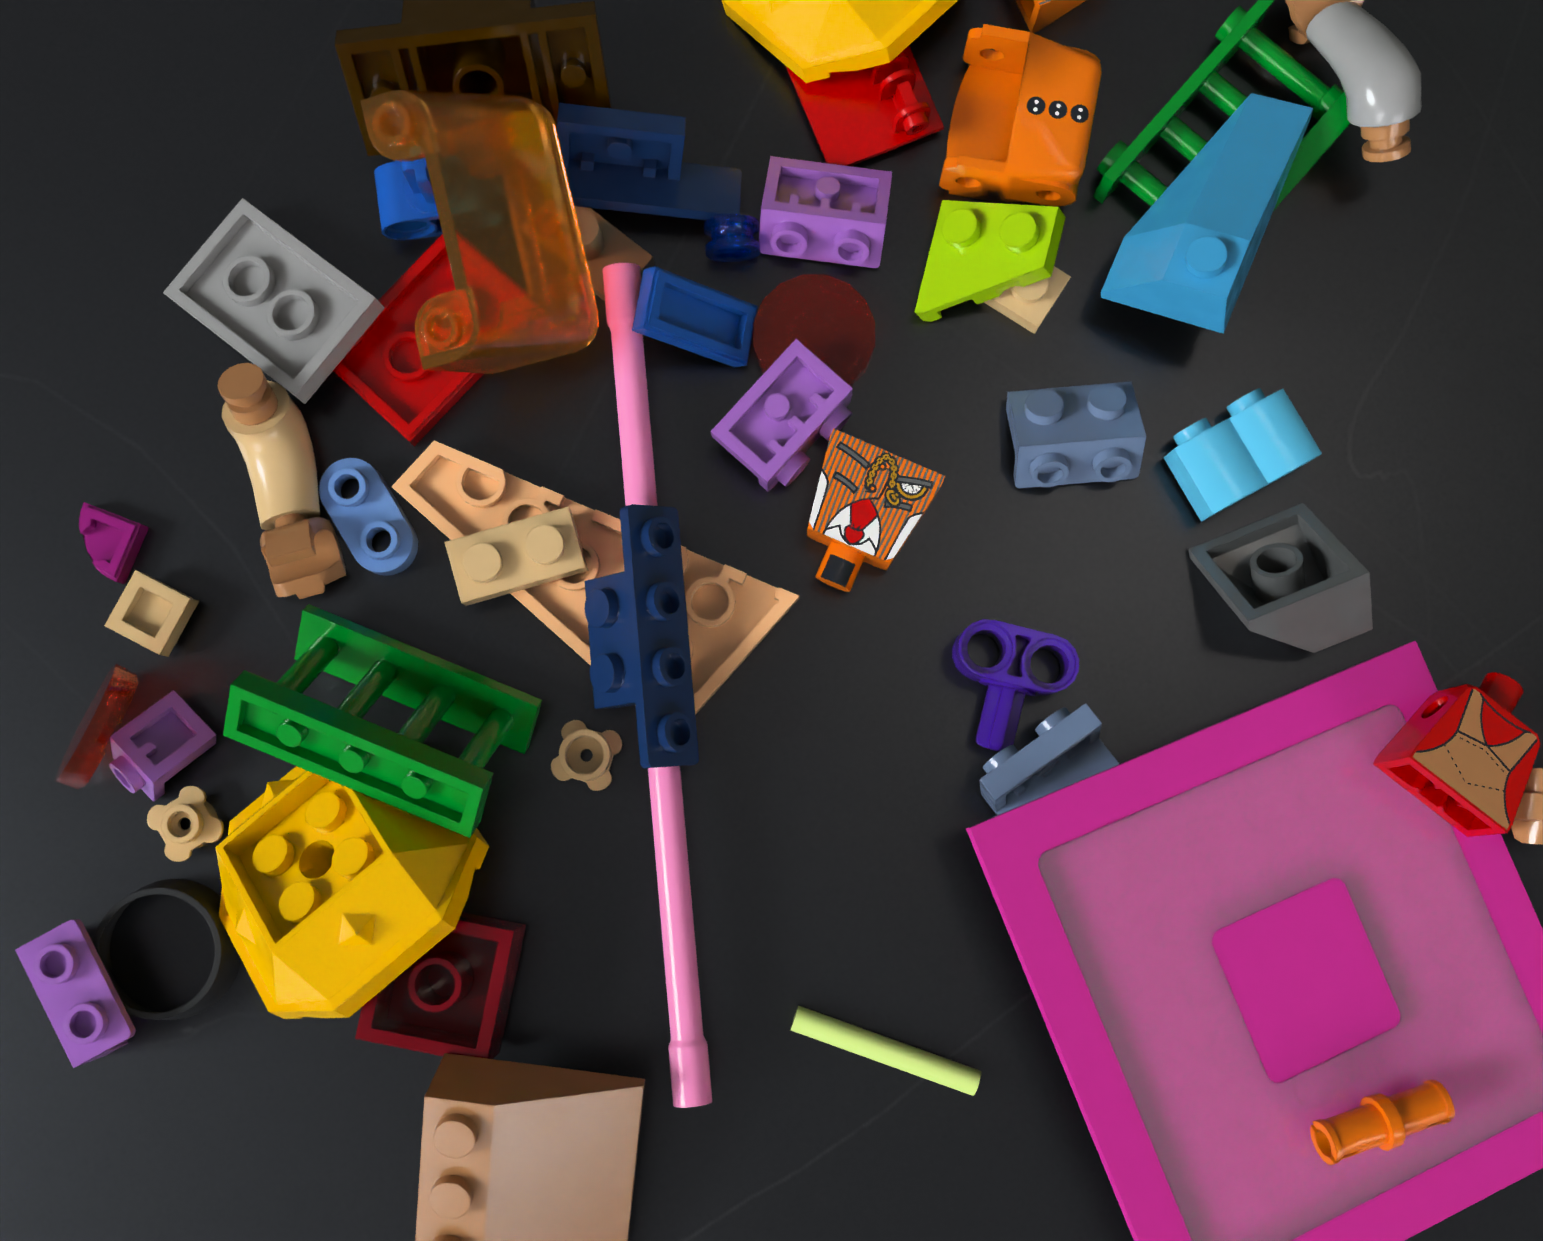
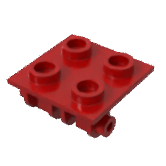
[786,46,944,166]

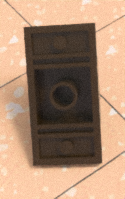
[335,0,613,156]

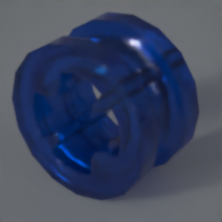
[704,214,760,262]

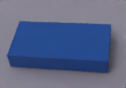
[632,266,758,368]

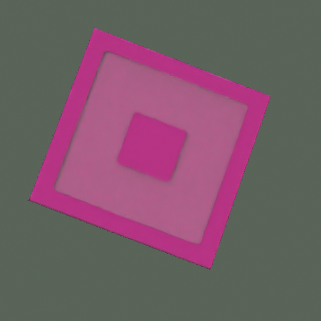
[966,641,1543,1241]

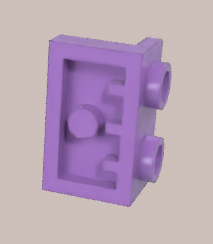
[758,156,892,268]
[711,339,853,492]
[15,919,136,1068]

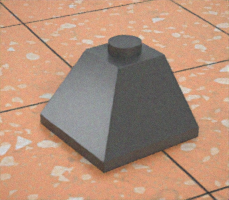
[1189,503,1373,653]

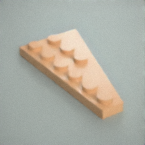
[392,440,800,715]

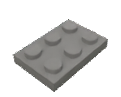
[163,198,385,404]

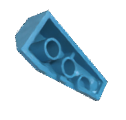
[1101,93,1313,334]

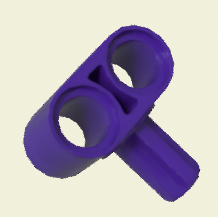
[952,619,1079,752]

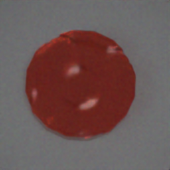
[753,274,875,386]
[55,664,139,790]

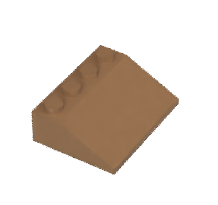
[415,1053,645,1241]

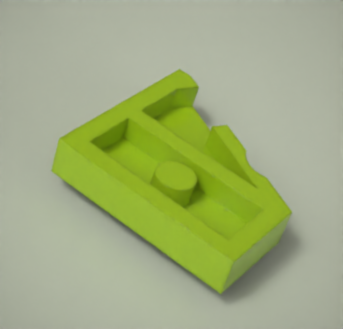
[914,200,1066,322]

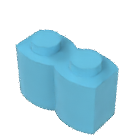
[1163,388,1322,522]

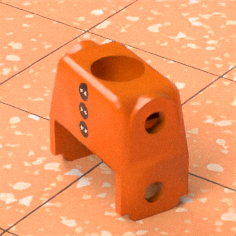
[939,24,1102,206]

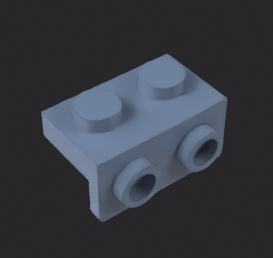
[1006,381,1146,488]
[979,703,1119,815]

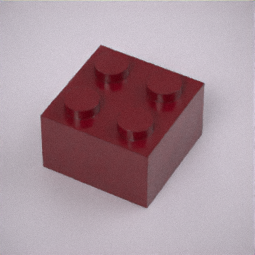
[355,912,526,1059]

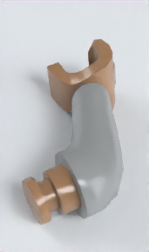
[1285,0,1422,162]

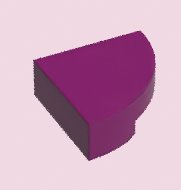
[79,502,149,584]

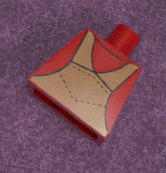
[1373,672,1540,837]

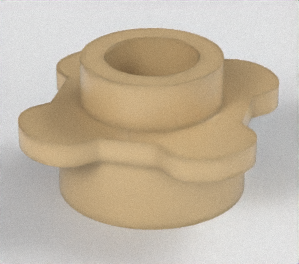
[551,720,622,791]
[147,786,224,862]

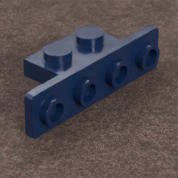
[490,103,742,223]
[584,504,699,769]

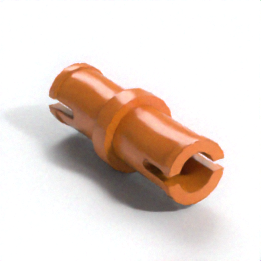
[1310,1079,1455,1165]

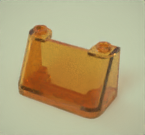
[361,90,599,374]

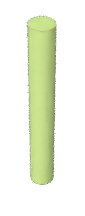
[790,1005,981,1096]

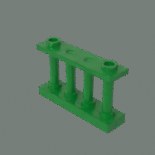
[1093,0,1350,211]
[223,604,542,838]

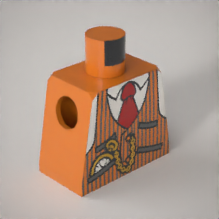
[807,429,945,592]

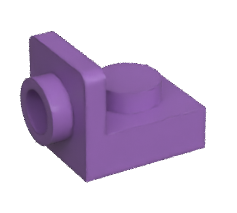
[109,690,216,802]

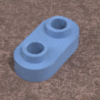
[319,458,418,576]

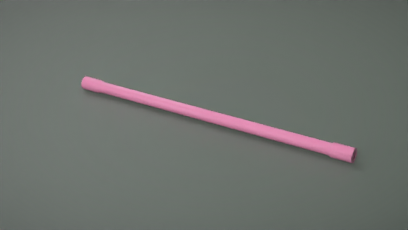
[602,263,713,1108]

